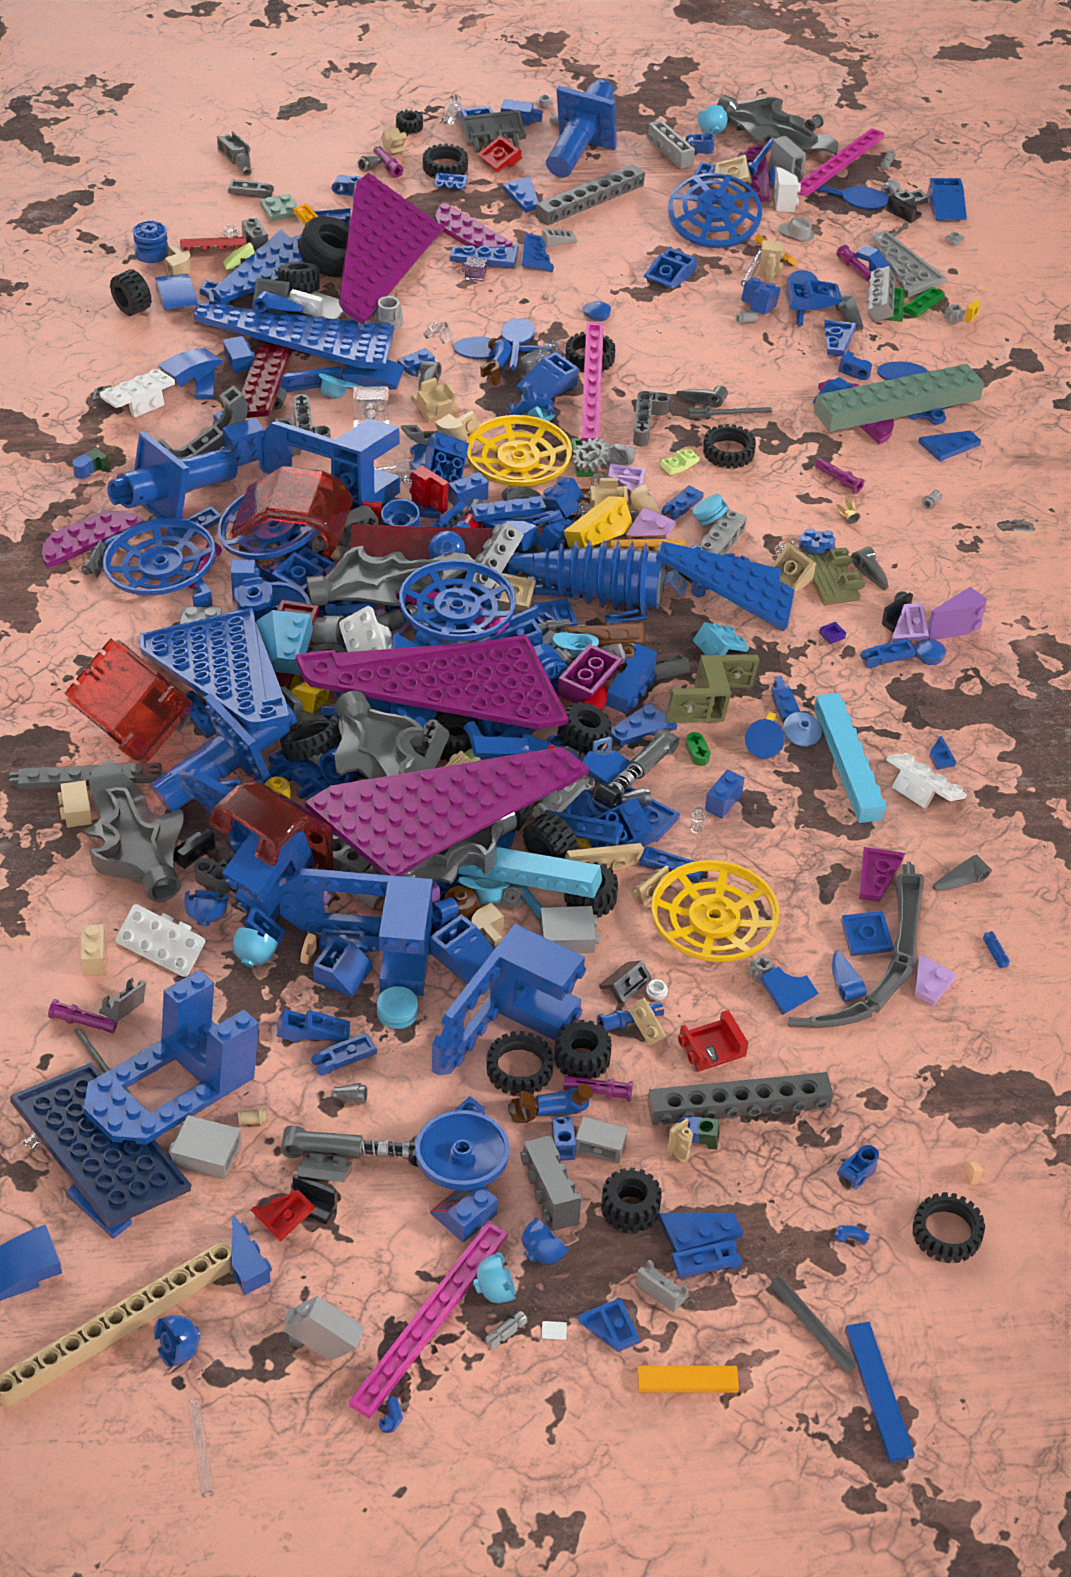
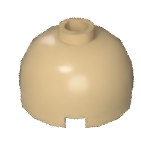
[628,483,659,514]

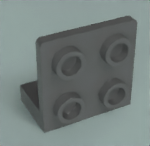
[280,687,327,727]

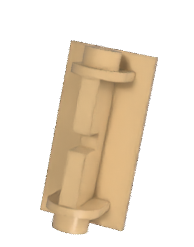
[631,865,672,905]
[628,998,667,1047]
[666,1118,693,1162]

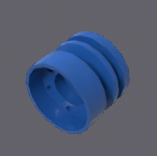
[132,220,169,263]
[381,499,420,526]
[533,644,568,693]

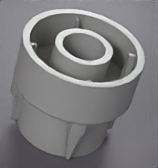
[375,296,403,330]
[311,616,345,647]

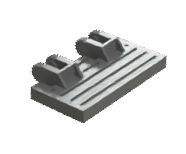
[460,110,526,153]

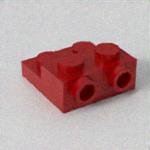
[478,136,522,173]
[409,465,448,514]

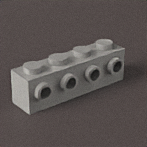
[647,120,695,169]
[867,266,895,322]
[698,509,747,555]
[465,522,524,595]

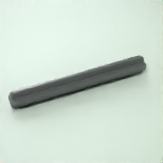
[771,1276,857,1373]

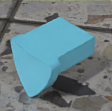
[527,406,555,421]

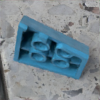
[256,610,313,675]

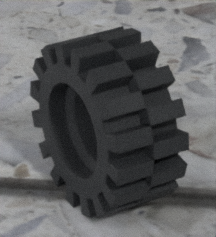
[396,109,423,134]

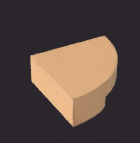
[300,933,317,964]
[964,1161,983,1185]

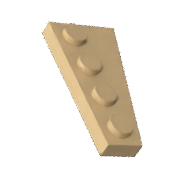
[564,843,644,871]

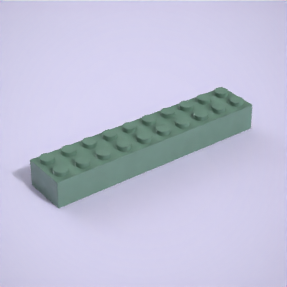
[814,364,984,432]

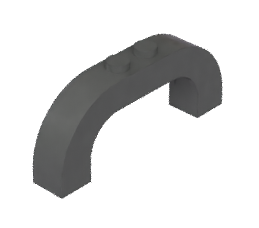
[157,385,248,459]

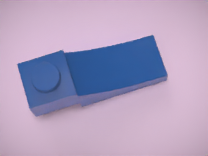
[277,1009,350,1043]

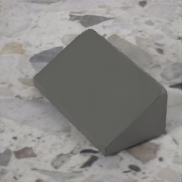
[655,654,690,680]

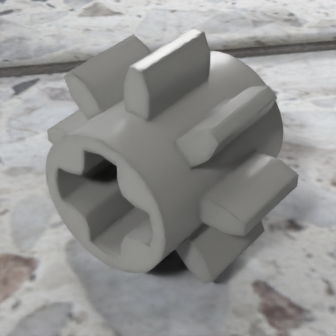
[944,304,965,325]
[748,956,776,983]

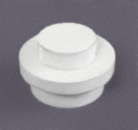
[646,979,668,1000]

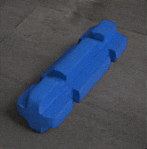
[983,931,1010,968]

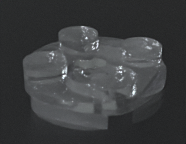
[442,93,463,125]

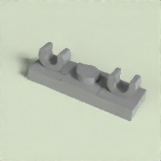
[530,779,587,820]

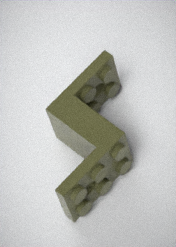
[665,655,759,723]

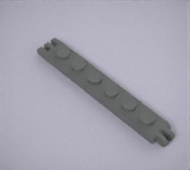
[9,762,162,789]

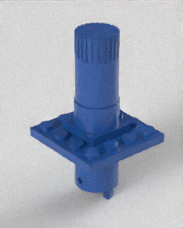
[546,79,617,178]
[107,432,238,519]
[150,693,297,813]

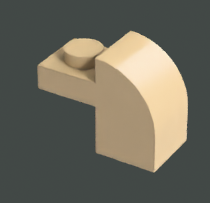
[381,128,407,155]
[165,244,191,276]
[435,411,479,441]
[472,903,504,950]

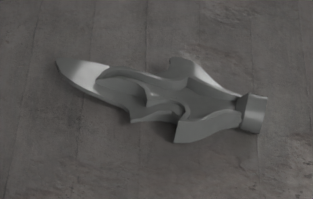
[717,95,838,155]
[306,545,476,606]
[334,691,434,779]
[83,760,184,902]
[364,813,517,884]

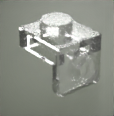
[423,321,453,344]
[395,457,414,483]

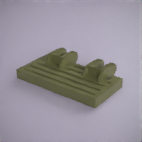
[802,547,865,606]

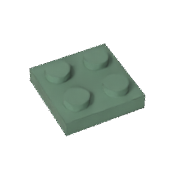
[260,194,298,222]

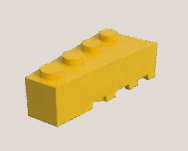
[564,496,633,548]

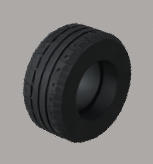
[298,216,349,277]

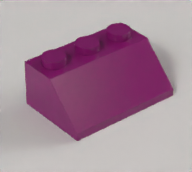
[558,644,623,703]

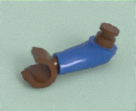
[480,337,512,386]
[508,1084,593,1123]

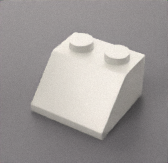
[773,167,801,212]

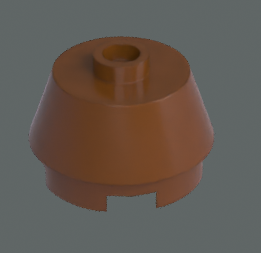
[442,886,482,922]

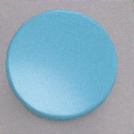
[692,494,728,526]
[377,986,418,1029]

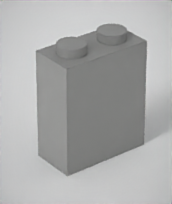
[769,136,806,182]
[540,906,599,953]
[169,1115,242,1179]
[283,1296,365,1361]

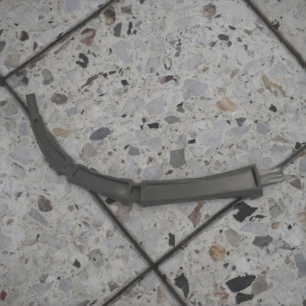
[788,862,924,1028]

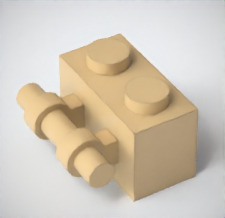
[759,240,785,283]

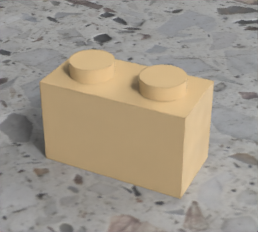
[58,780,92,828]
[81,924,106,976]

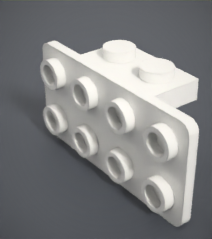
[288,289,344,319]
[100,369,175,418]
[339,606,392,652]
[886,753,967,808]
[115,904,205,977]

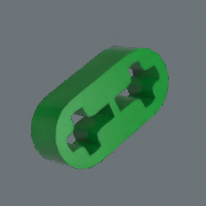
[685,732,710,766]

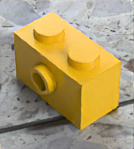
[291,682,331,713]

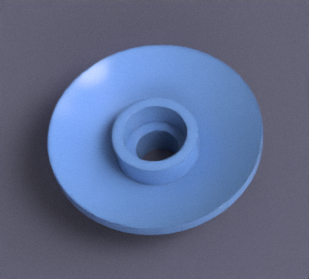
[783,712,822,747]

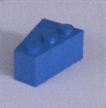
[606,643,657,714]

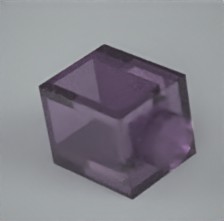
[462,256,487,282]

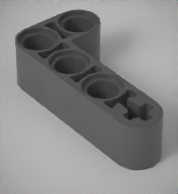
[633,391,670,447]
[293,394,331,438]
[305,505,378,559]
[414,719,449,768]
[194,850,238,894]

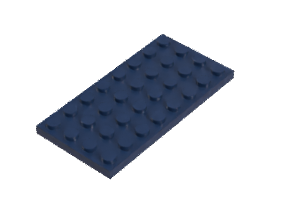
[10,1063,192,1228]

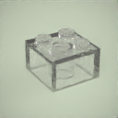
[353,386,389,427]

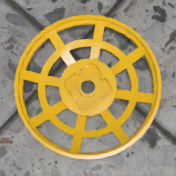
[467,415,572,486]
[651,860,780,962]

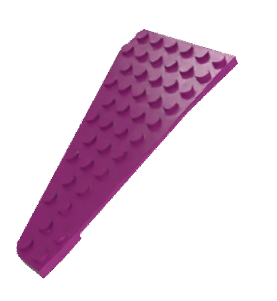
[339,172,445,325]
[295,635,569,730]

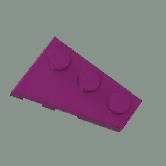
[859,847,905,902]

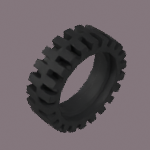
[423,143,468,179]
[565,332,615,373]
[703,424,756,469]
[280,719,342,761]
[486,1031,554,1096]
[912,1192,985,1263]

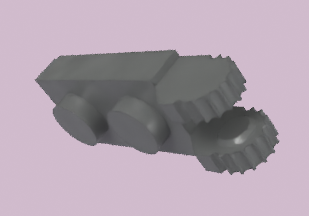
[228,179,274,199]

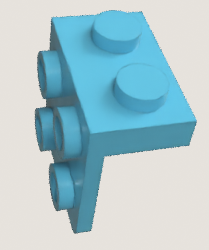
[693,622,749,655]

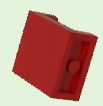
[678,1010,748,1072]

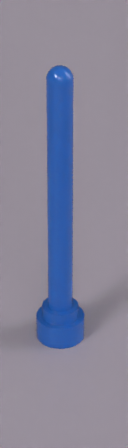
[748,137,775,177]

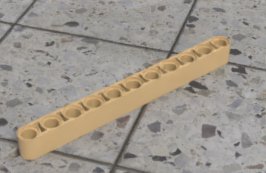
[0,1243,232,1407]

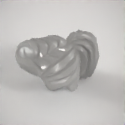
[605,444,636,468]

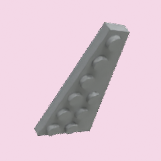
[873,230,946,297]

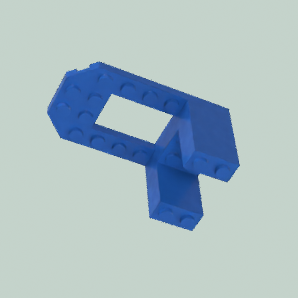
[258,418,400,512]
[178,768,316,921]
[279,868,433,996]
[432,924,586,1076]
[83,970,259,1145]

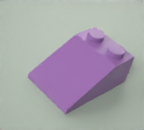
[928,587,987,640]

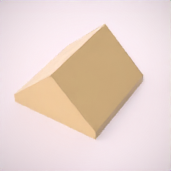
[771,543,816,593]

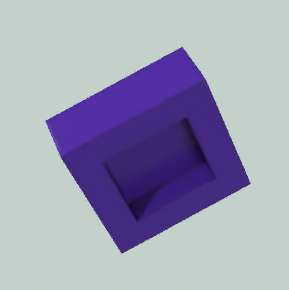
[819,621,846,644]

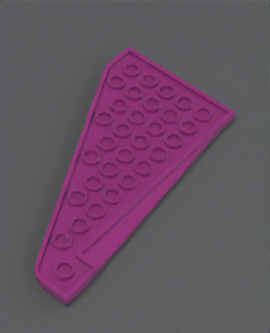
[305,748,589,876]

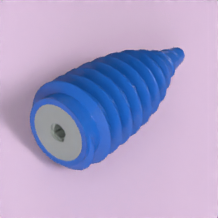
[508,539,666,616]

